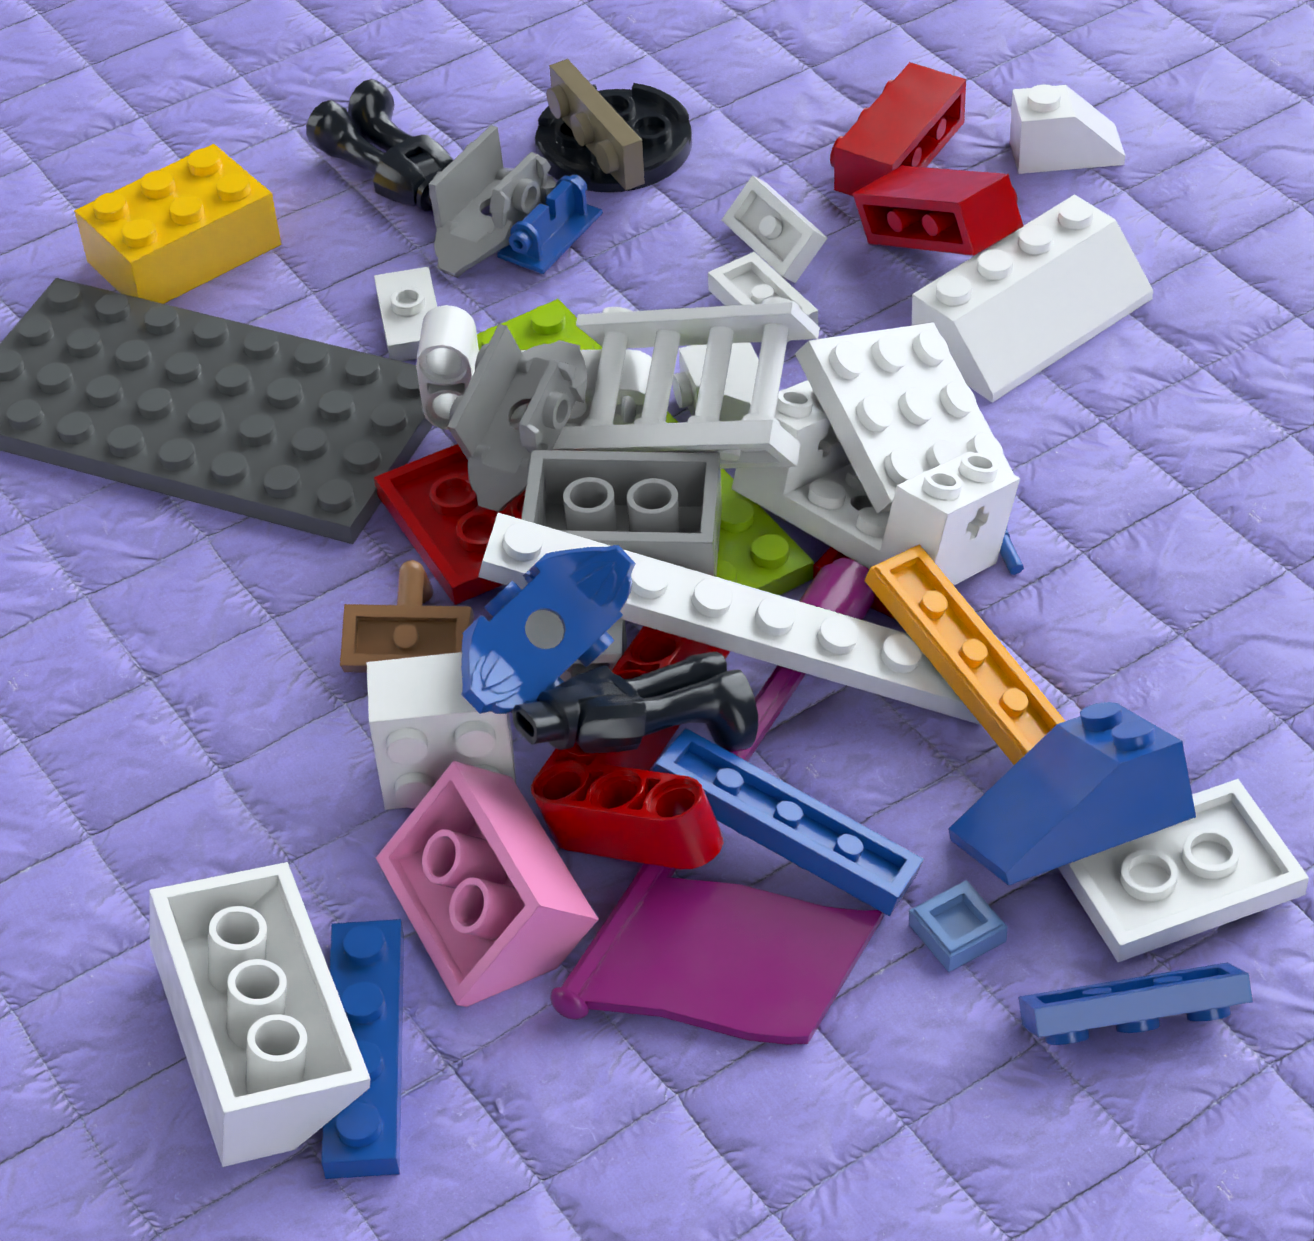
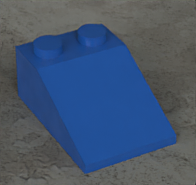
[948,702,1196,885]

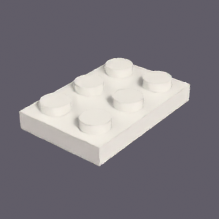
[1058,779,1309,962]

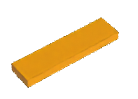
[864,544,1065,765]

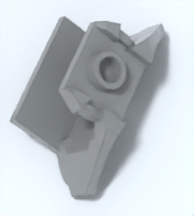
[429,125,556,278]
[447,324,587,512]

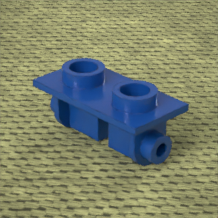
[497,175,603,274]

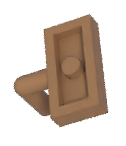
[340,560,474,673]

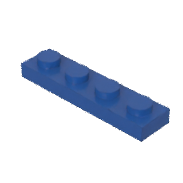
[653,728,924,916]
[322,919,404,1179]

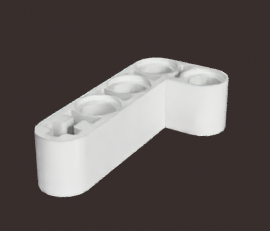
[416,305,652,430]

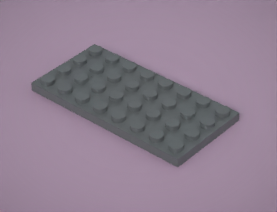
[0,278,433,544]

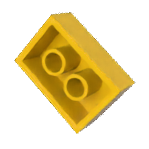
[74,144,282,304]

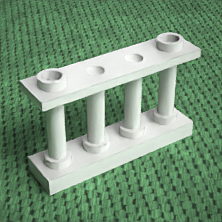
[552,297,820,469]

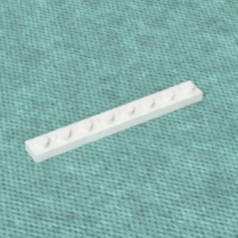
[478,513,981,725]

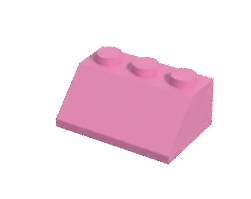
[376,761,599,1007]

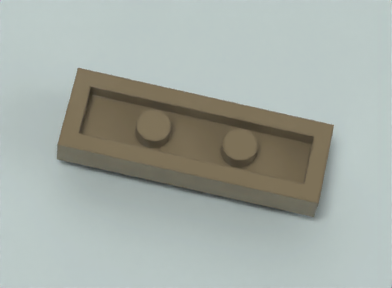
[546,59,645,190]

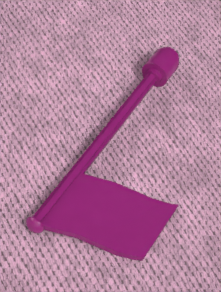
[550,558,884,1045]

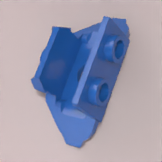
[461,545,636,714]

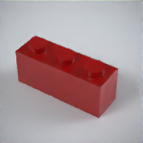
[830,62,966,196]
[852,166,1023,256]

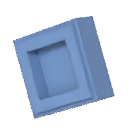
[909,880,1008,972]

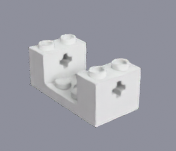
[732,380,1020,585]

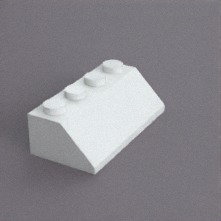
[911,194,1153,403]
[149,862,370,1167]

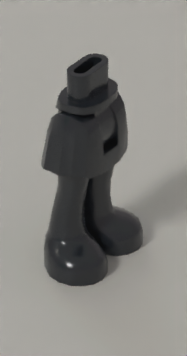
[306,79,453,211]
[513,652,758,754]

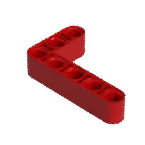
[531,626,730,869]

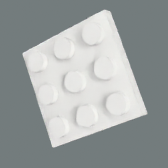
[795,323,1014,514]

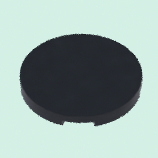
[535,83,692,192]

